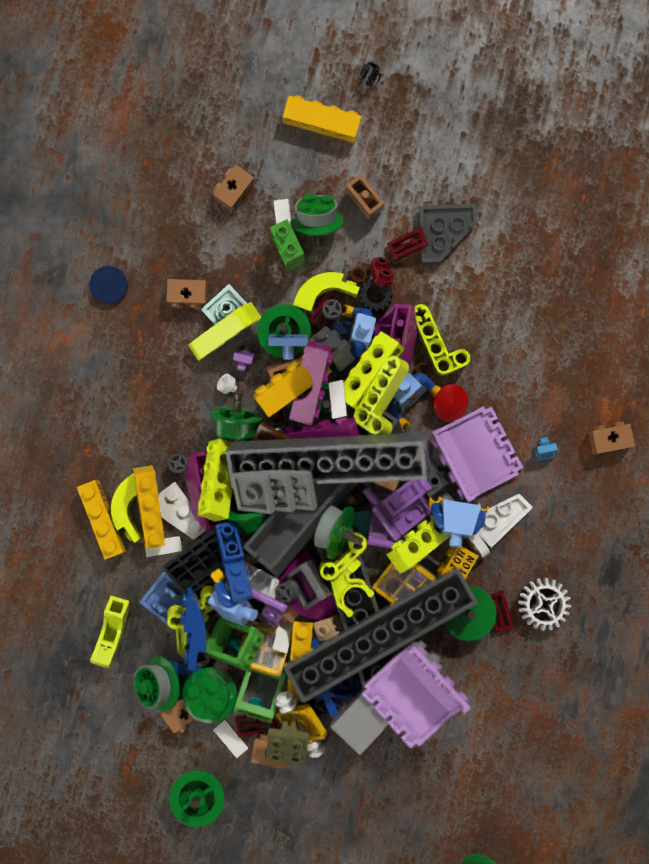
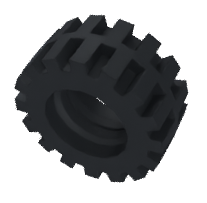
[358,279,393,314]

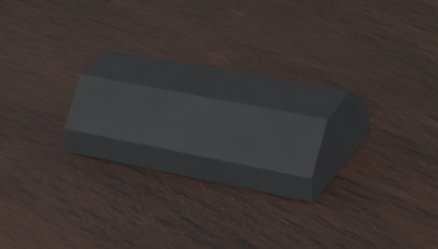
[163,520,248,595]

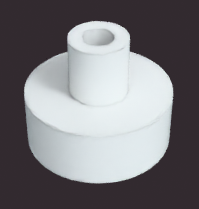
[217,374,237,394]

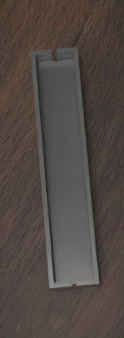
[243,411,403,577]

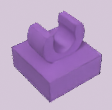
[233,349,256,371]

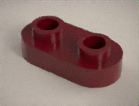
[369,257,394,288]

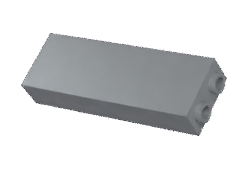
[331,638,442,755]

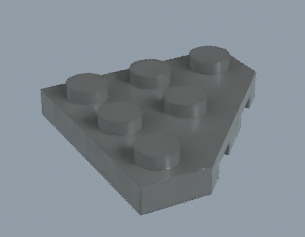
[419,204,477,264]

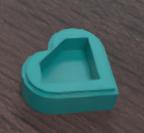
[352,511,371,533]

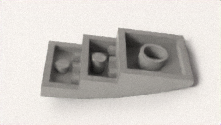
[231,470,317,514]

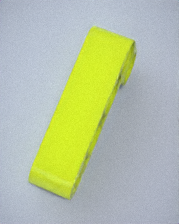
[188,302,261,361]
[414,304,470,376]
[354,356,409,435]

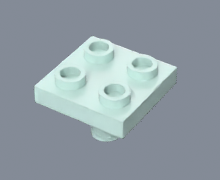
[201,284,247,325]

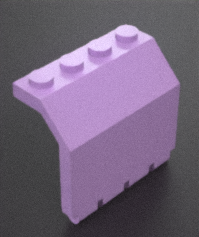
[430,406,523,502]
[361,644,470,748]

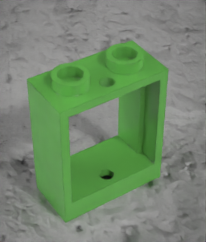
[270,219,305,271]
[204,616,265,671]
[234,662,286,723]

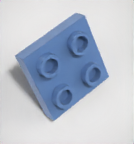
[139,572,185,626]

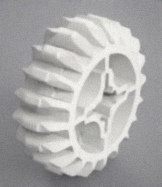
[518,578,571,631]

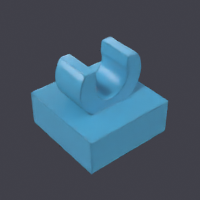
[535,437,558,461]

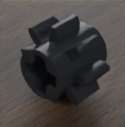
[357,62,382,86]
[307,700,329,721]

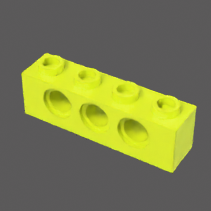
[343,331,404,410]
[198,438,233,522]
[386,515,451,574]

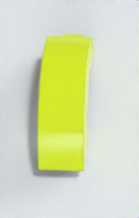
[293,272,360,314]
[111,473,143,543]
[90,596,129,669]

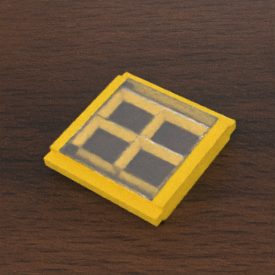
[372,562,436,603]
[237,620,293,677]

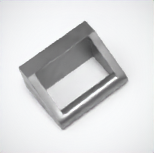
[285,560,331,610]

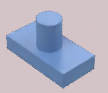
[268,334,308,360]

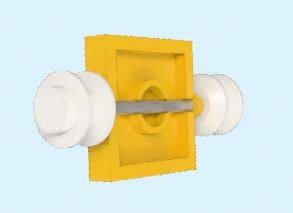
[275,692,328,758]

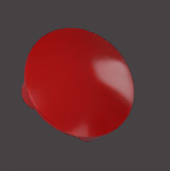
[431,384,468,422]

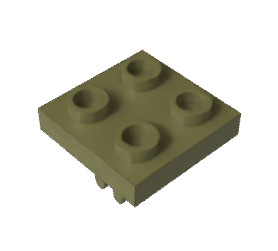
[266,720,309,764]

